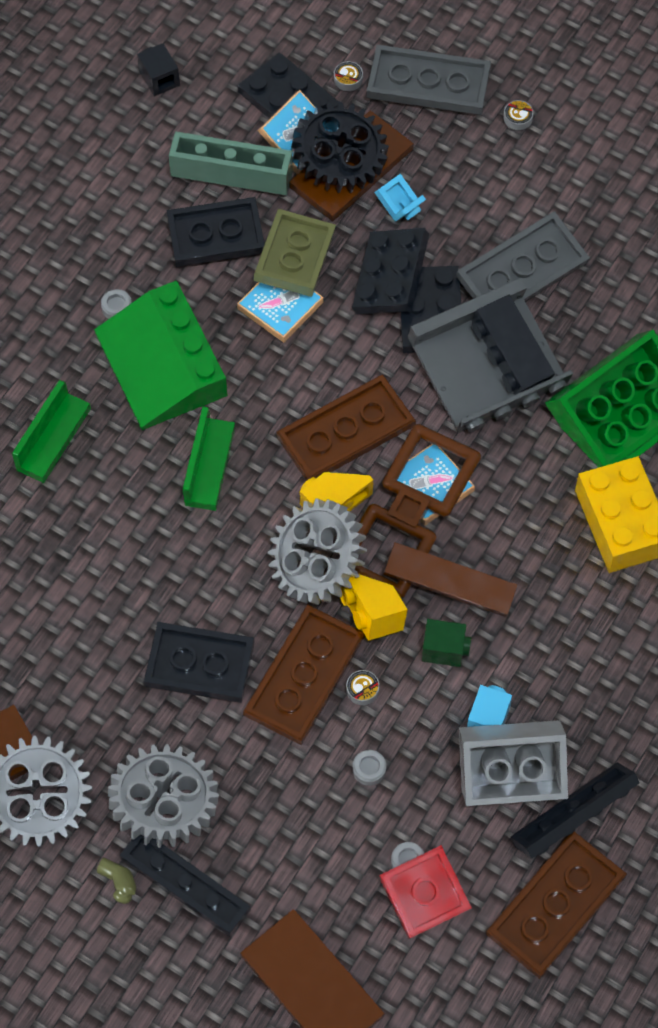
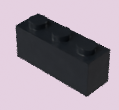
[472,294,555,395]

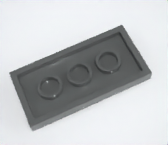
[367,44,491,115]
[456,211,590,302]

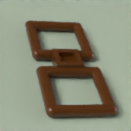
[339,424,481,598]

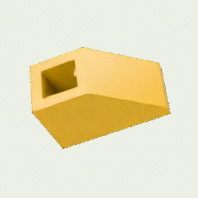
[340,574,408,641]

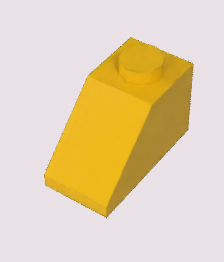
[300,472,373,511]

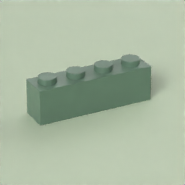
[169,131,293,195]

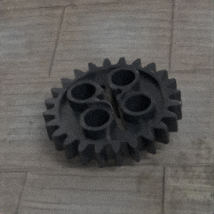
[291,101,389,193]

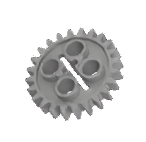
[268,498,367,605]
[0,736,93,847]
[108,744,219,848]

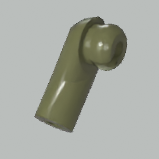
[97,857,137,904]

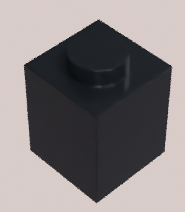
[137,43,180,97]

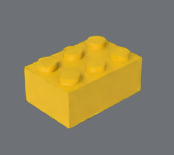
[575,456,658,573]

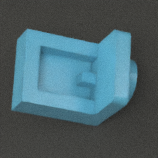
[374,174,426,221]

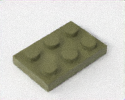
[253,209,336,297]

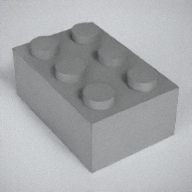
[459,720,568,806]

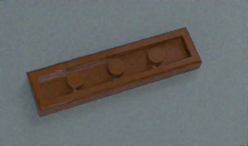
[383,542,517,617]

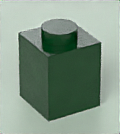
[422,619,471,667]

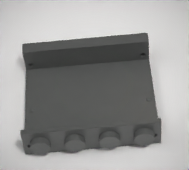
[408,278,573,433]

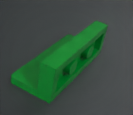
[12,380,91,483]
[183,406,235,511]

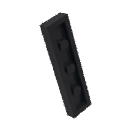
[511,762,640,859]
[120,834,251,937]

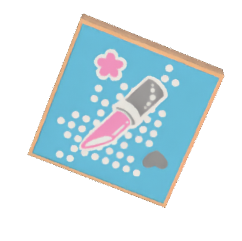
[257,90,334,174]
[237,282,323,343]
[397,444,475,526]

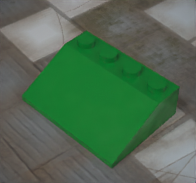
[94,280,228,430]
[545,330,658,468]

